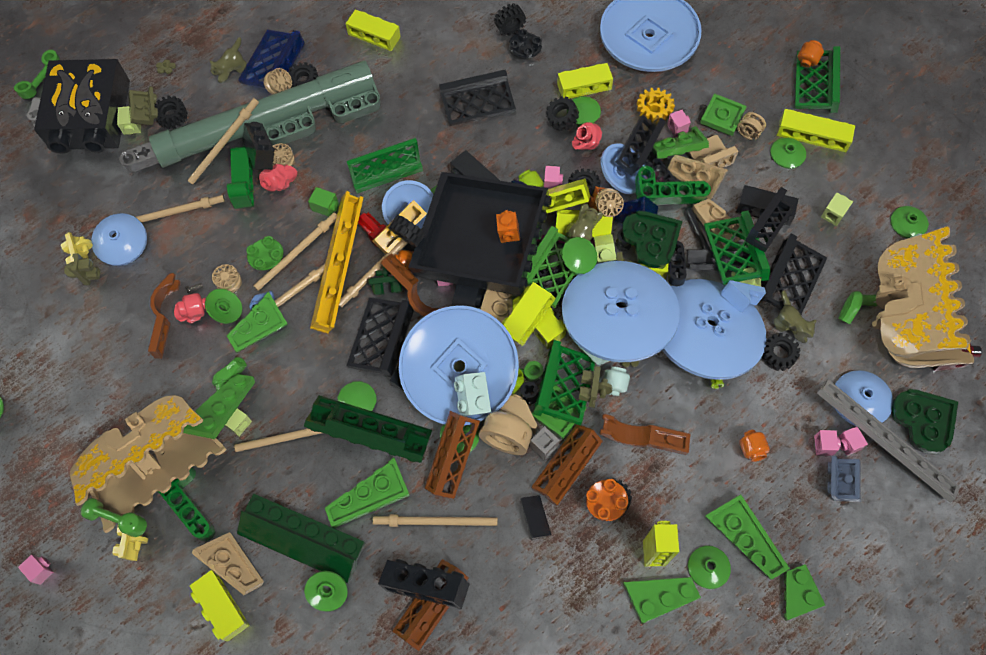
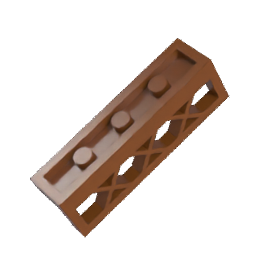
[424,411,480,499]
[531,424,603,506]
[392,559,469,651]

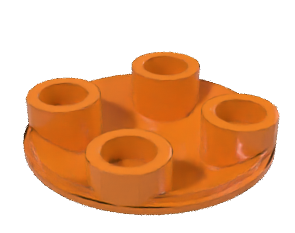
[586,479,628,521]

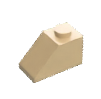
[500,394,537,435]

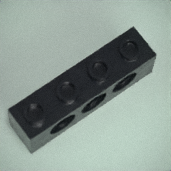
[378,559,470,609]

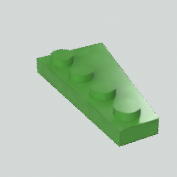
[184,374,255,439]
[325,458,410,528]
[705,495,790,580]

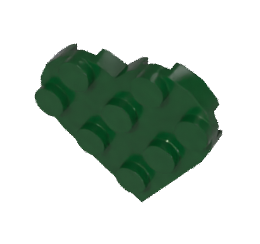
[622,211,683,269]
[892,389,958,454]

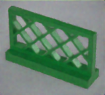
[795,46,840,113]
[346,138,423,194]
[704,210,770,285]
[533,340,595,426]

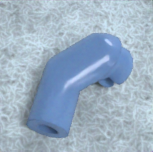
[249,291,275,311]

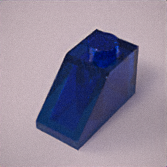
[614,196,658,223]

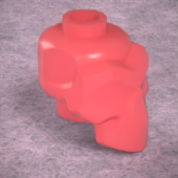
[572,122,602,150]
[259,164,297,192]
[174,293,206,324]

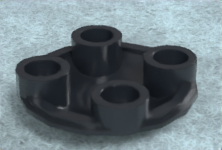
[509,29,542,58]

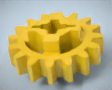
[636,87,675,123]

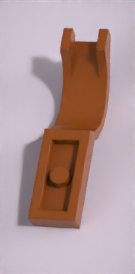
[380,253,445,316]
[148,273,180,359]
[600,414,691,455]

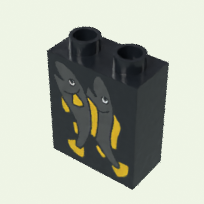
[34,59,130,154]

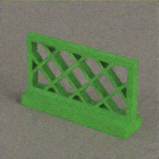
[522,226,575,308]

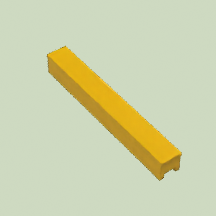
[310,191,364,334]

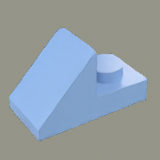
[721,280,766,312]

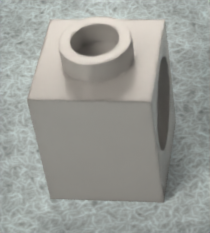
[530,426,559,461]

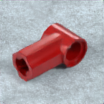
[358,212,386,248]

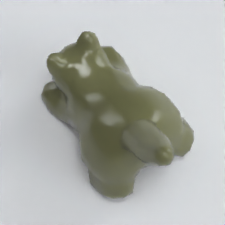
[210,37,247,83]
[566,204,603,241]
[774,290,817,343]

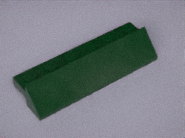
[304,395,432,463]
[237,493,366,584]

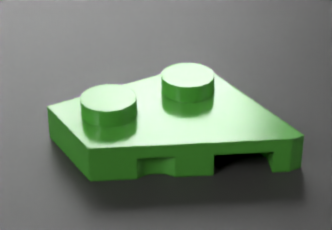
[784,564,825,621]

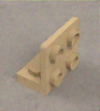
[688,135,738,168]

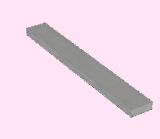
[817,379,960,503]

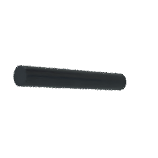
[684,207,711,250]

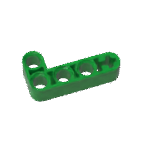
[227,146,254,209]
[635,166,711,205]
[158,467,215,542]

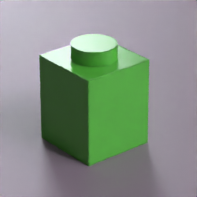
[308,187,339,217]

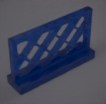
[238,29,305,88]

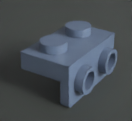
[827,456,861,502]

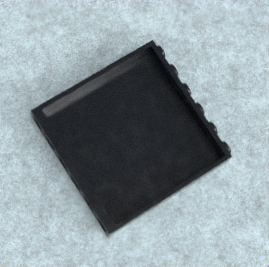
[409,172,552,296]

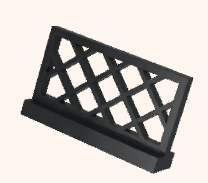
[439,69,516,126]
[760,233,827,315]
[346,297,414,377]

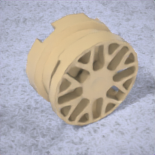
[264,68,292,94]
[737,112,766,140]
[273,143,295,166]
[595,188,624,217]
[212,264,242,293]

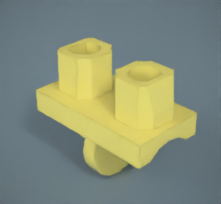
[61,232,93,264]
[112,527,148,561]

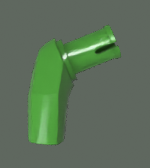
[838,291,877,324]
[212,357,247,392]

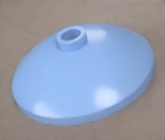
[601,143,647,194]
[382,180,433,229]
[91,213,147,266]
[835,370,893,426]

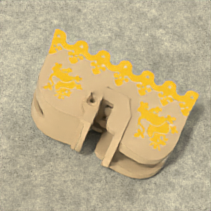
[872,226,974,368]
[70,395,227,533]

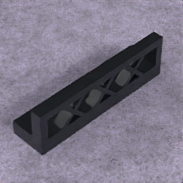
[615,115,666,175]
[745,187,795,252]
[686,249,752,271]

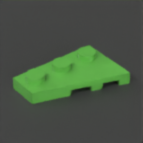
[651,126,709,159]
[227,291,288,353]
[623,577,701,624]

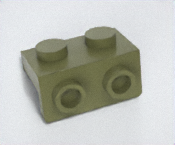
[128,86,158,125]

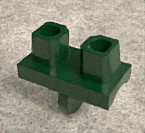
[369,265,402,296]

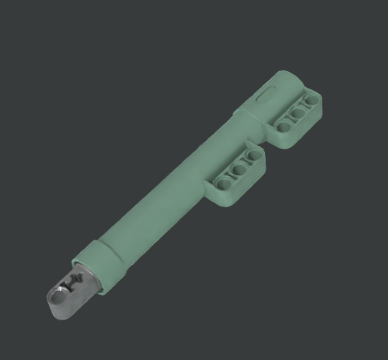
[119,60,381,172]

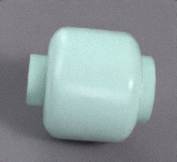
[604,366,630,396]

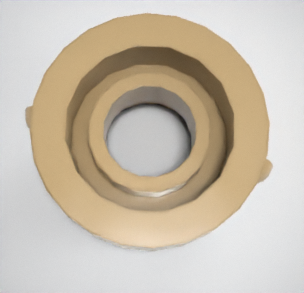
[479,411,533,455]

